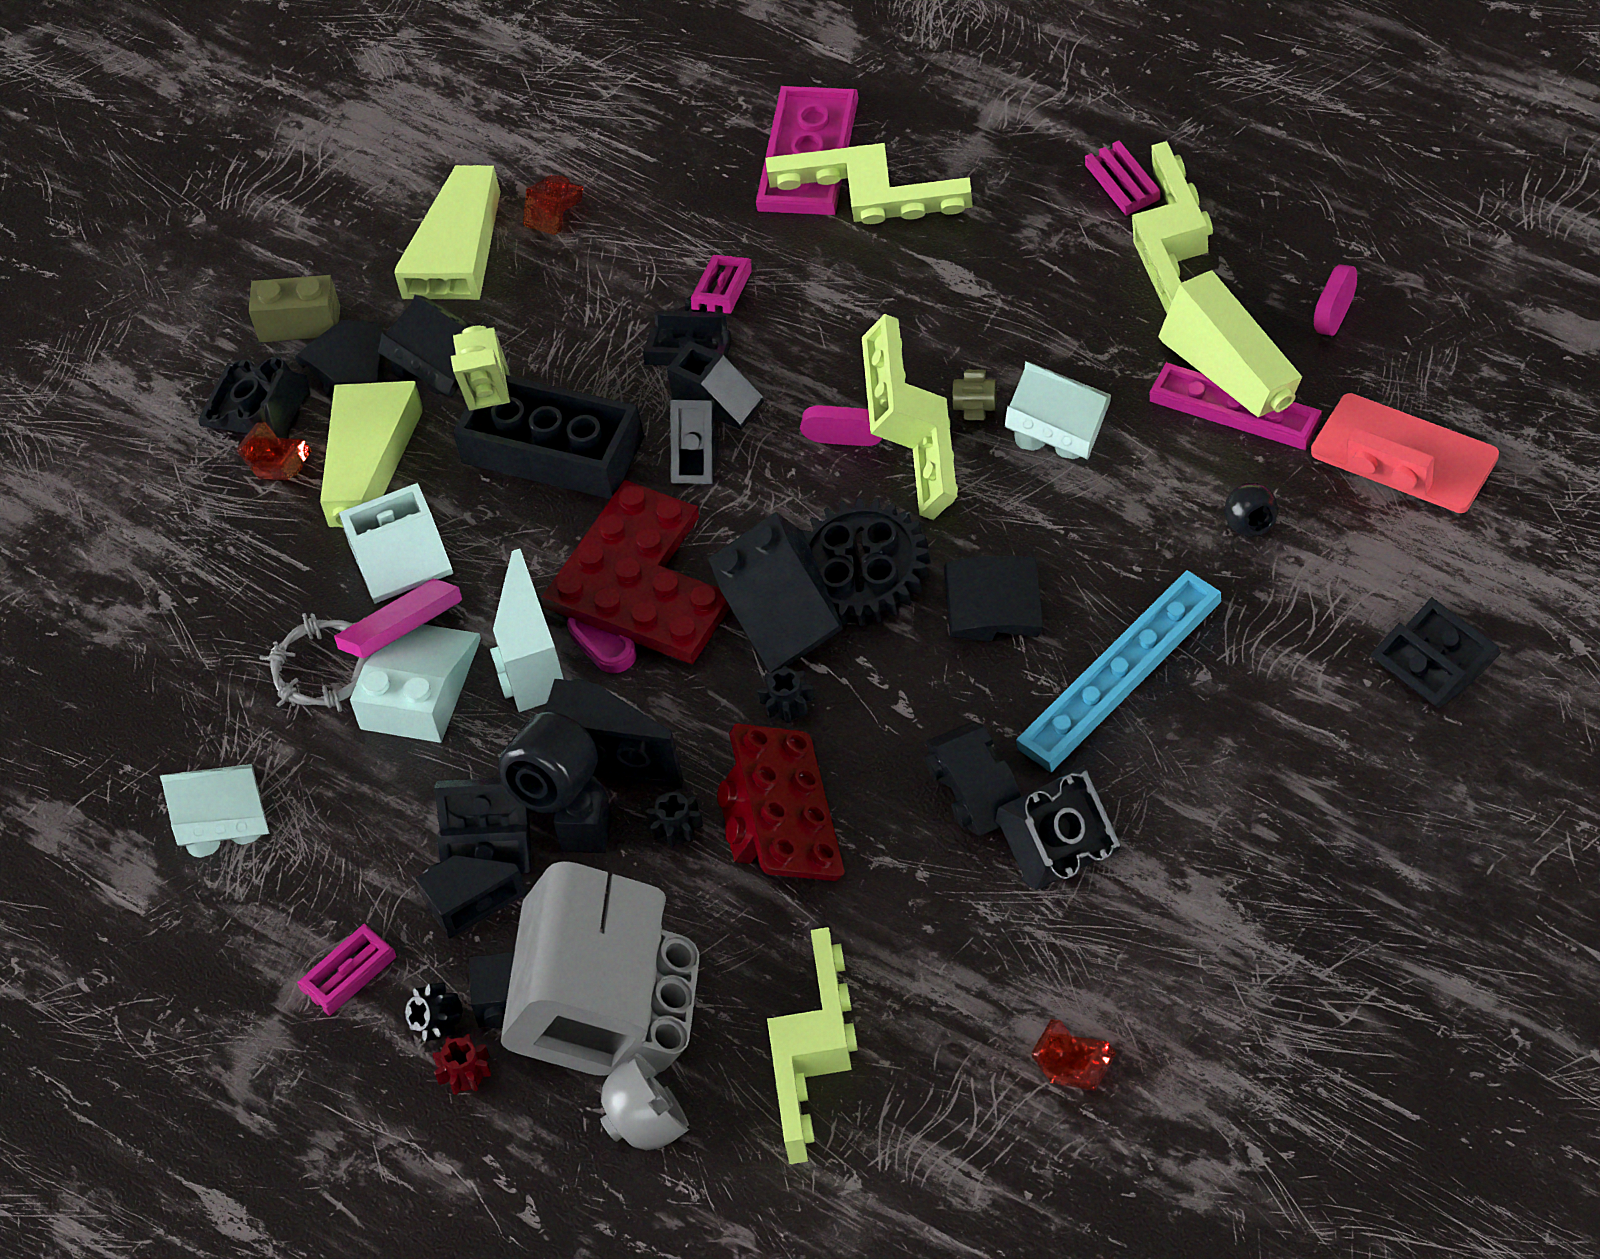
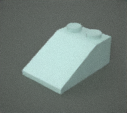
[490,549,564,712]
[350,624,481,743]

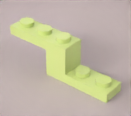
[1132,141,1213,314]
[765,143,973,224]
[862,314,958,520]
[451,326,510,411]
[767,927,858,1164]

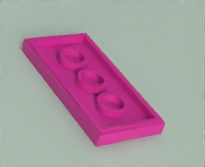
[756,86,859,215]

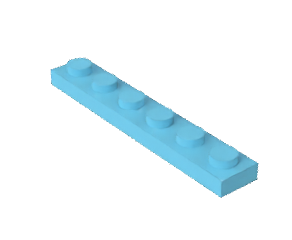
[1016,570,1221,772]

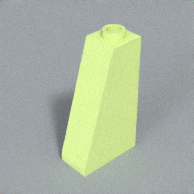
[395,165,500,300]
[1158,270,1302,417]
[320,381,423,528]

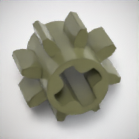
[953,370,997,420]

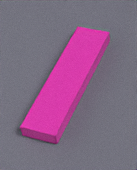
[1149,362,1322,450]

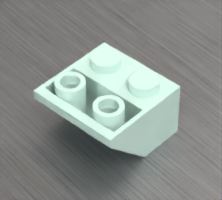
[339,483,453,604]

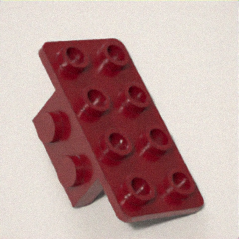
[717,723,844,881]

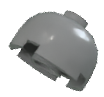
[600,1053,689,1150]

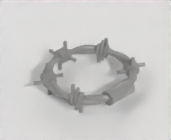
[260,613,371,712]

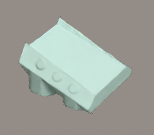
[1005,361,1111,460]
[160,764,270,858]

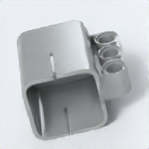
[501,862,699,1075]

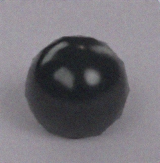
[1224,483,1279,537]

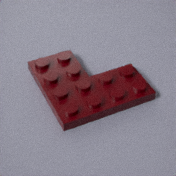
[541,480,731,664]

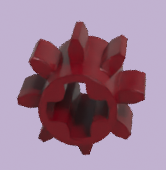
[432,1034,491,1095]

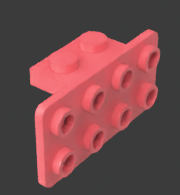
[1311,393,1499,513]

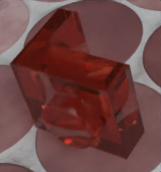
[523,175,583,235]
[237,422,312,480]
[1031,1019,1117,1091]

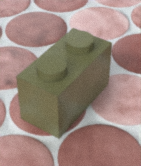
[249,275,340,342]

